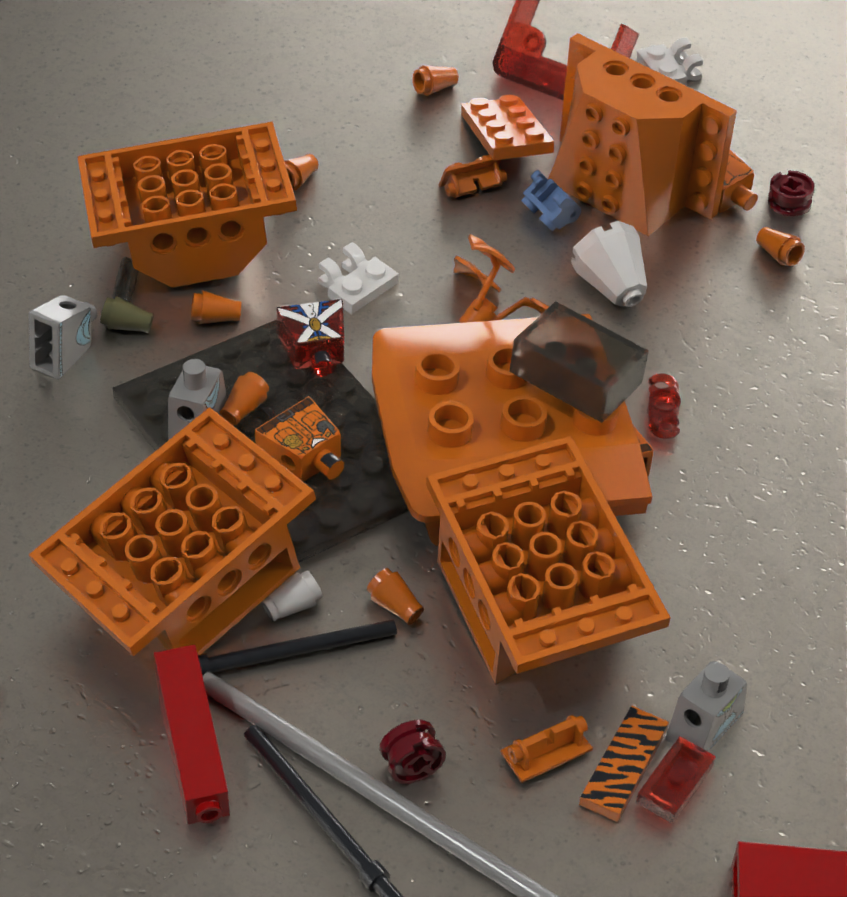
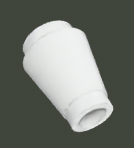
[261,570,323,622]

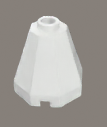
[571,221,647,307]

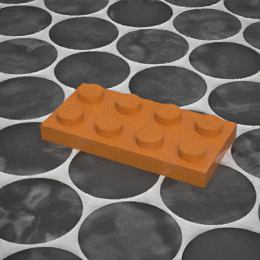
[461,95,554,161]

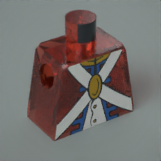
[276,299,344,376]

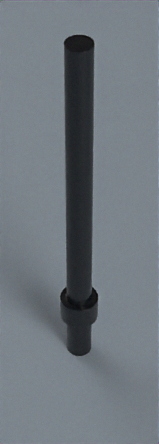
[198,619,397,676]
[244,725,404,897]

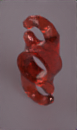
[647,373,681,439]

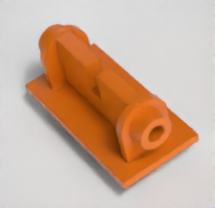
[439,155,507,198]
[500,715,593,783]

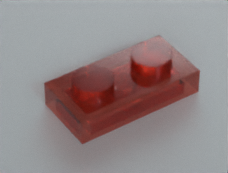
[636,736,716,824]

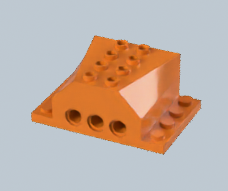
[548,33,737,236]
[77,122,297,288]
[28,407,316,657]
[426,436,671,685]

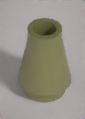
[100,296,154,333]

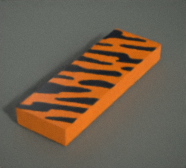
[579,705,669,822]

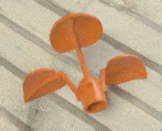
[453,234,562,323]

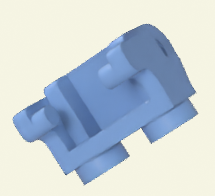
[521,170,581,232]

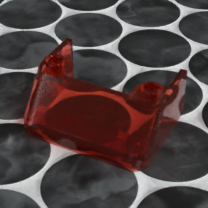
[493,0,639,101]

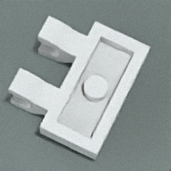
[636,37,703,85]
[318,242,399,315]

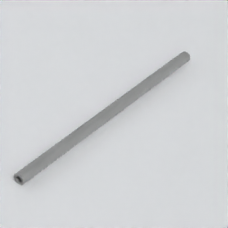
[203,672,558,897]

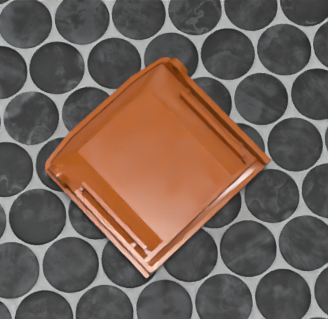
[371,314,652,546]

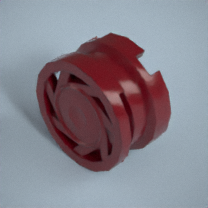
[768,170,815,217]
[379,719,446,784]

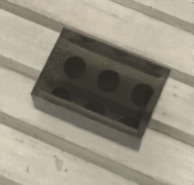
[509,301,649,423]

